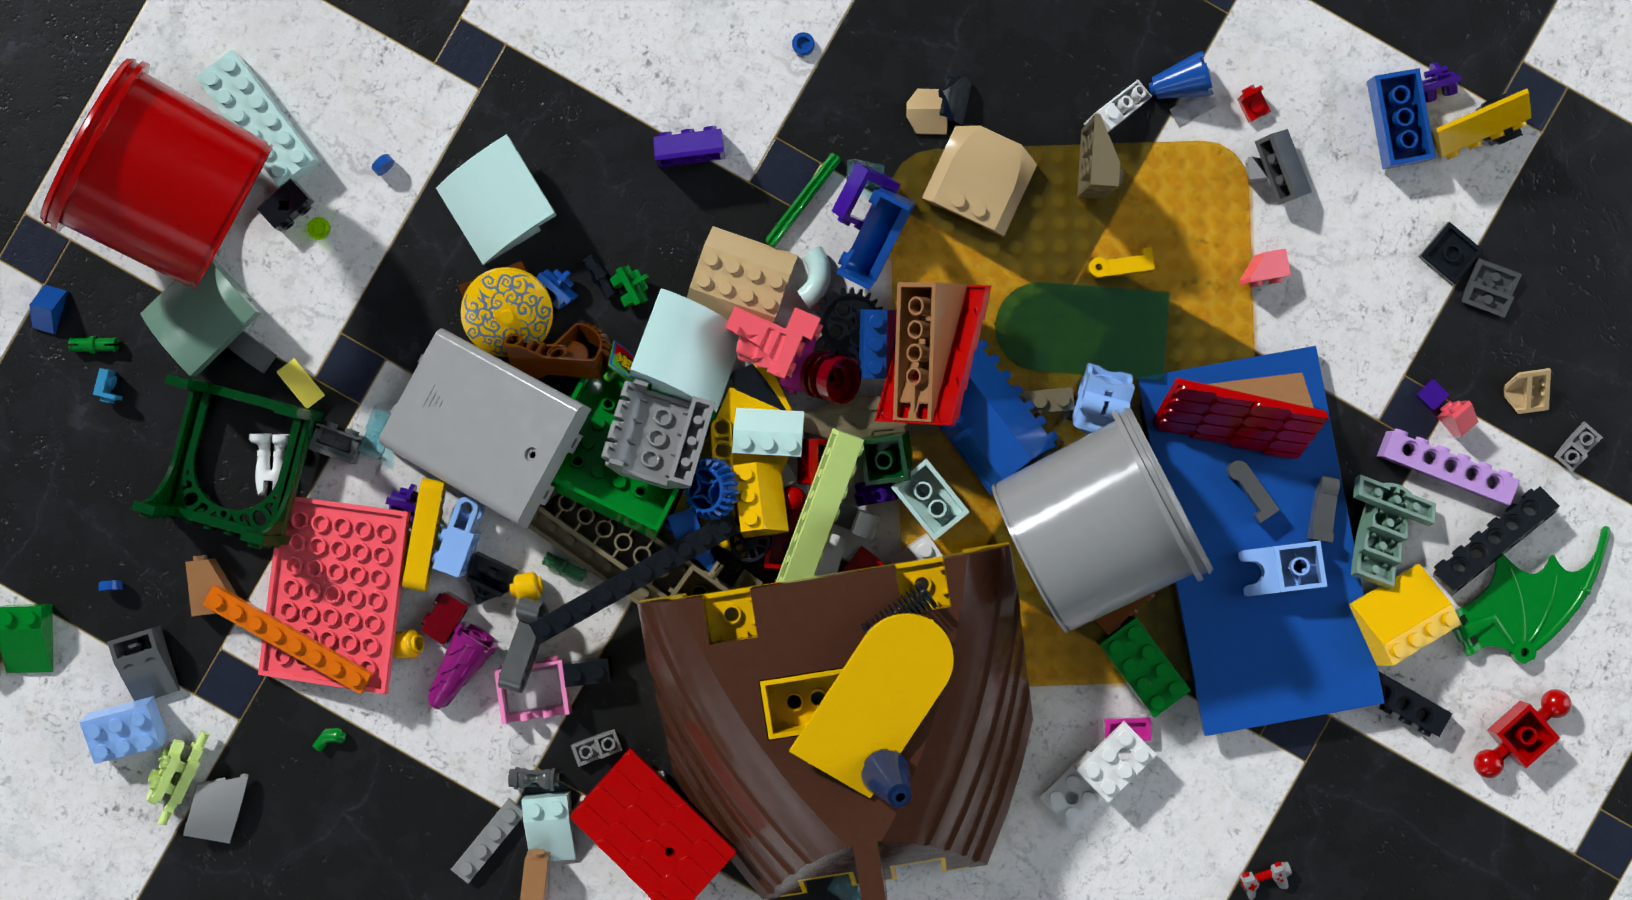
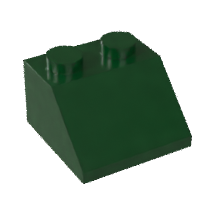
[861,431,913,486]

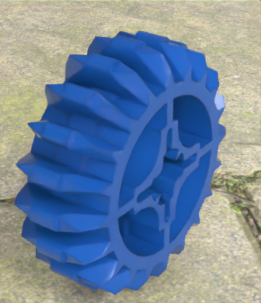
[683,458,740,520]

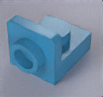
[93,368,123,404]

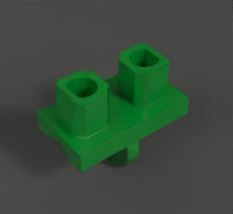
[610,265,650,308]

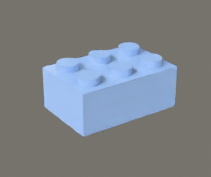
[79,696,168,764]

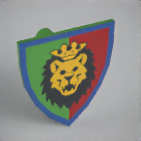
[604,340,652,385]

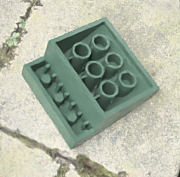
[140,258,261,377]

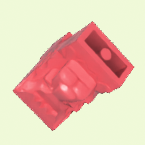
[725,306,823,380]

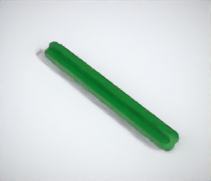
[766,153,841,247]

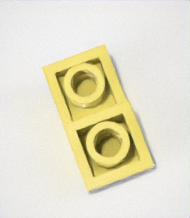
[276,358,325,409]

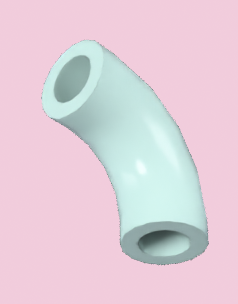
[797,246,831,309]

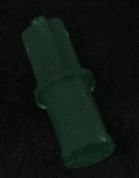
[542,551,587,582]

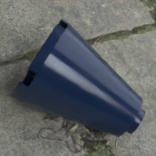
[861,749,912,807]

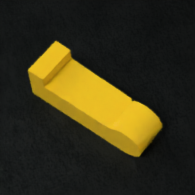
[1087,247,1155,278]

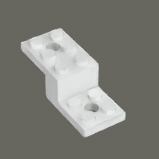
[1039,721,1157,829]

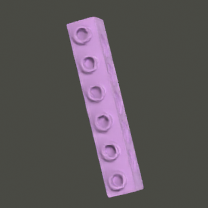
[1377,428,1520,506]

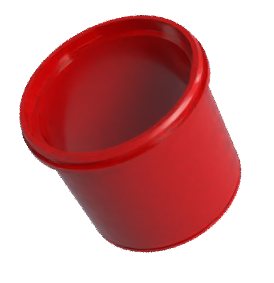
[40,58,274,290]

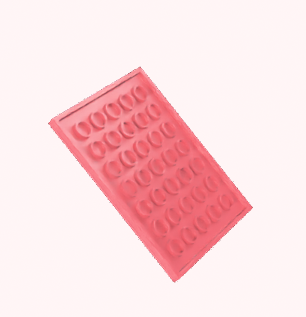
[258,496,411,694]

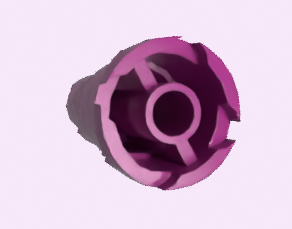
[427,622,498,709]

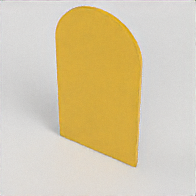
[789,613,954,798]

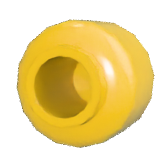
[509,572,544,601]
[393,629,424,660]

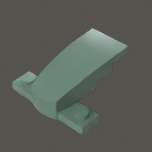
[1351,474,1436,589]

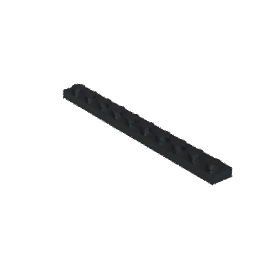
[529,511,741,644]

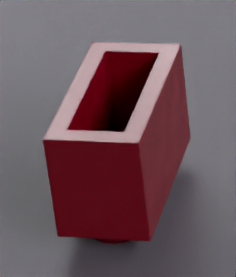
[421,591,471,645]

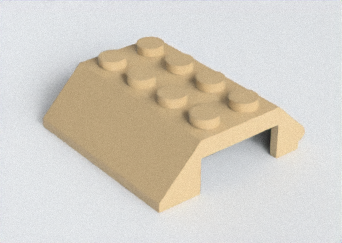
[687,226,798,324]

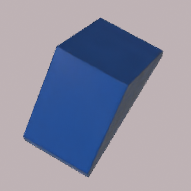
[29,285,68,334]

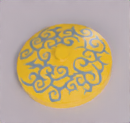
[461,267,553,357]

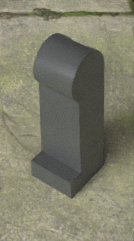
[1226,461,1280,523]
[1307,475,1340,543]

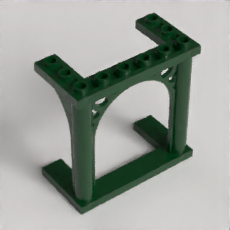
[132,374,323,549]

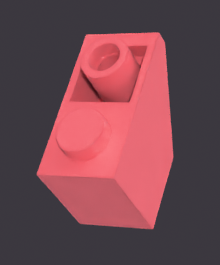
[1239,249,1291,288]
[1436,400,1479,437]

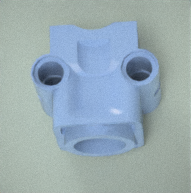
[1072,363,1135,434]

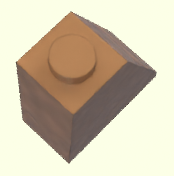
[185,555,238,616]
[520,848,551,900]

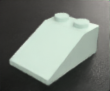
[522,791,576,861]

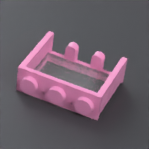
[494,655,573,725]

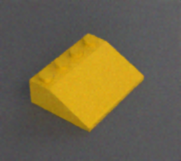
[1431,89,1531,160]
[1349,564,1461,666]

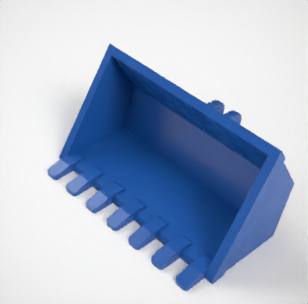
[938,339,1059,495]

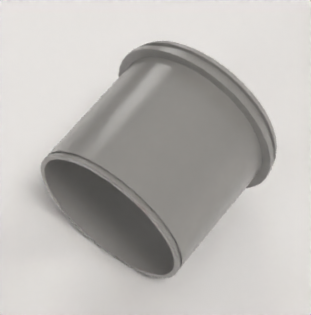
[992,408,1214,633]

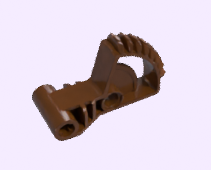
[503,321,612,379]

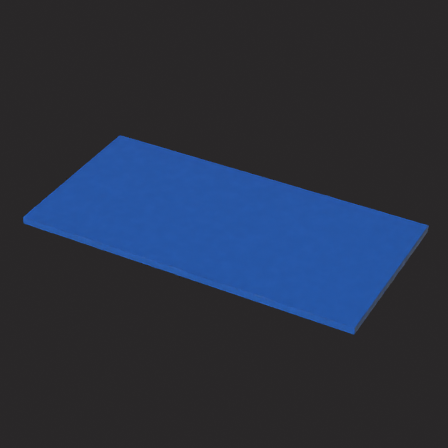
[1137,346,1384,736]

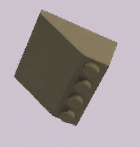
[1077,114,1124,199]

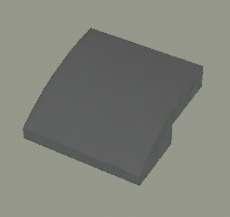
[1462,258,1522,318]

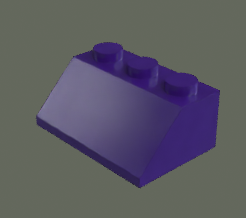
[654,126,726,167]

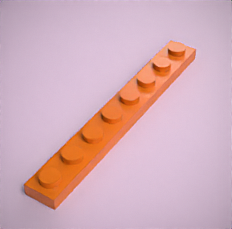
[203,584,373,694]

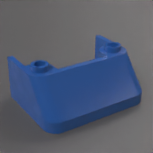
[836,188,916,290]

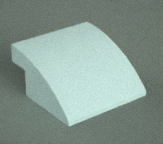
[436,134,556,265]
[630,288,739,414]

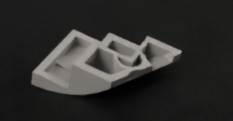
[183,774,248,843]

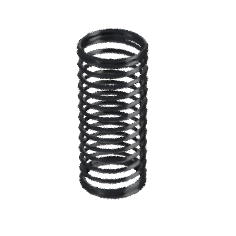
[861,581,938,634]

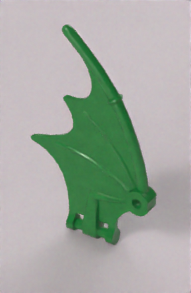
[1452,526,1611,664]

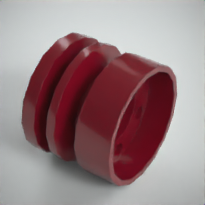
[800,351,861,405]

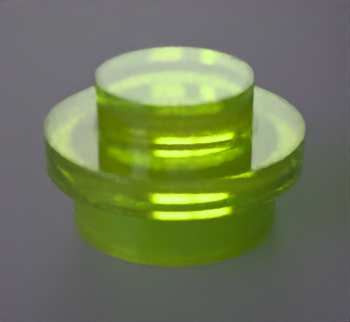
[307,217,331,240]

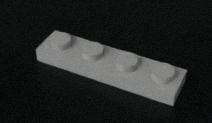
[451,798,523,883]

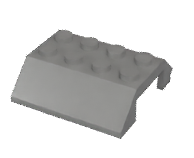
[601,379,715,489]

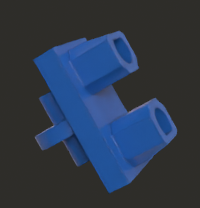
[536,269,578,310]

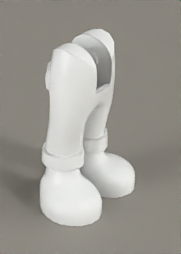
[249,433,290,497]

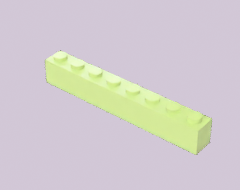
[775,428,864,583]

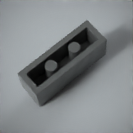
[1255,129,1312,205]

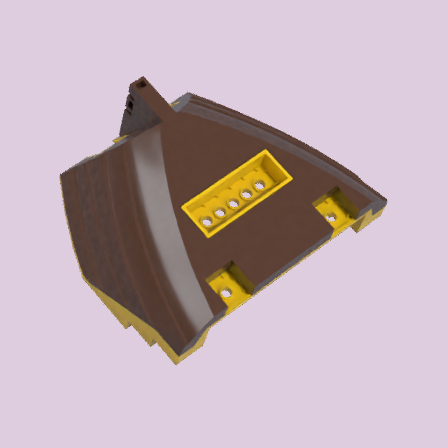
[637,542,1033,900]

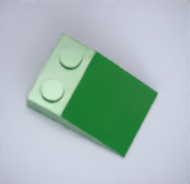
[0,604,53,673]

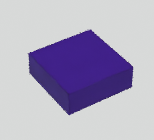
[1415,379,1449,411]

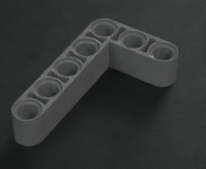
[833,502,880,541]

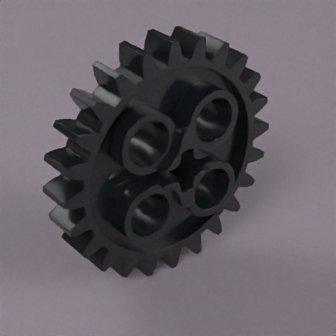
[815,287,883,360]

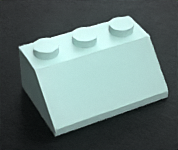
[732,408,805,457]
[891,458,969,541]

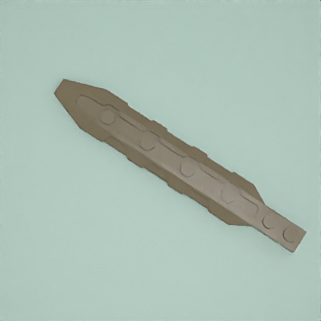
[804,383,1075,439]

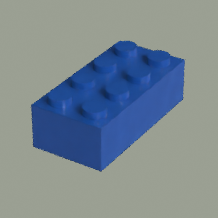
[1367,68,1436,170]

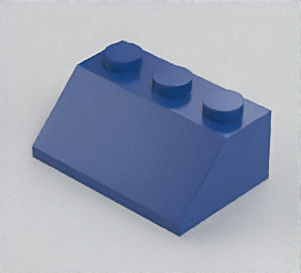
[859,309,897,379]

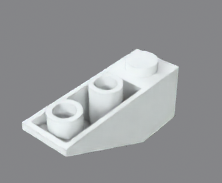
[1084,80,1152,133]

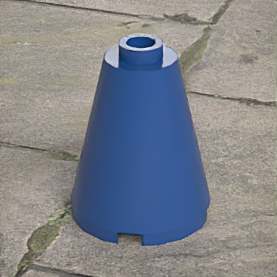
[1148,51,1214,99]

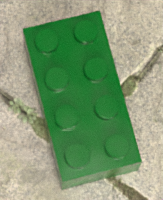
[1096,616,1191,718]

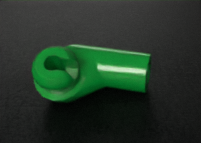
[312,728,346,752]

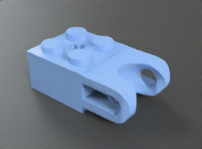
[431,497,486,578]
[1238,541,1327,597]

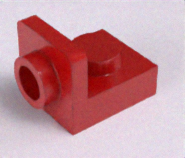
[1237,85,1271,123]

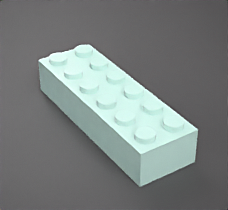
[196,50,321,187]

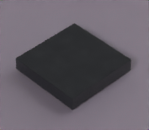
[1418,221,1484,285]

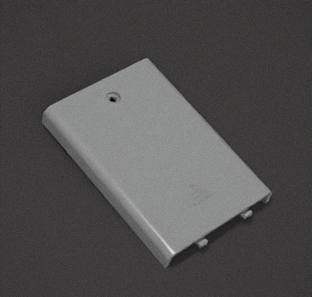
[379,328,591,529]

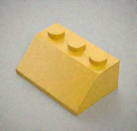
[733,462,789,538]

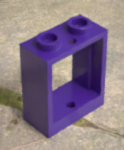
[832,162,901,230]

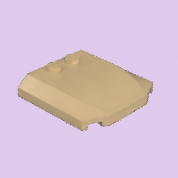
[921,126,1037,237]

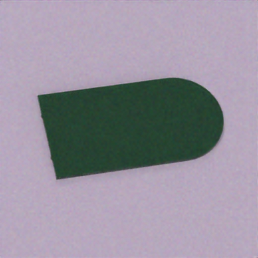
[994,282,1169,381]

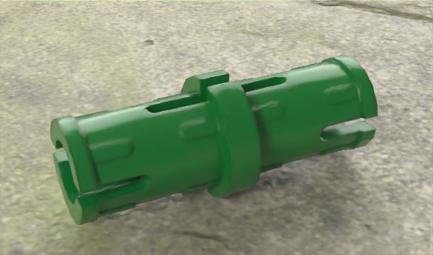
[68,336,119,354]

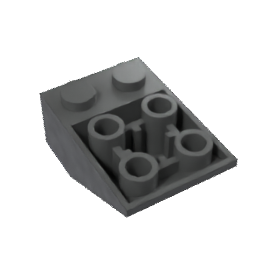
[107,626,180,701]

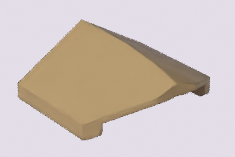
[906,89,948,135]
[1504,368,1551,414]

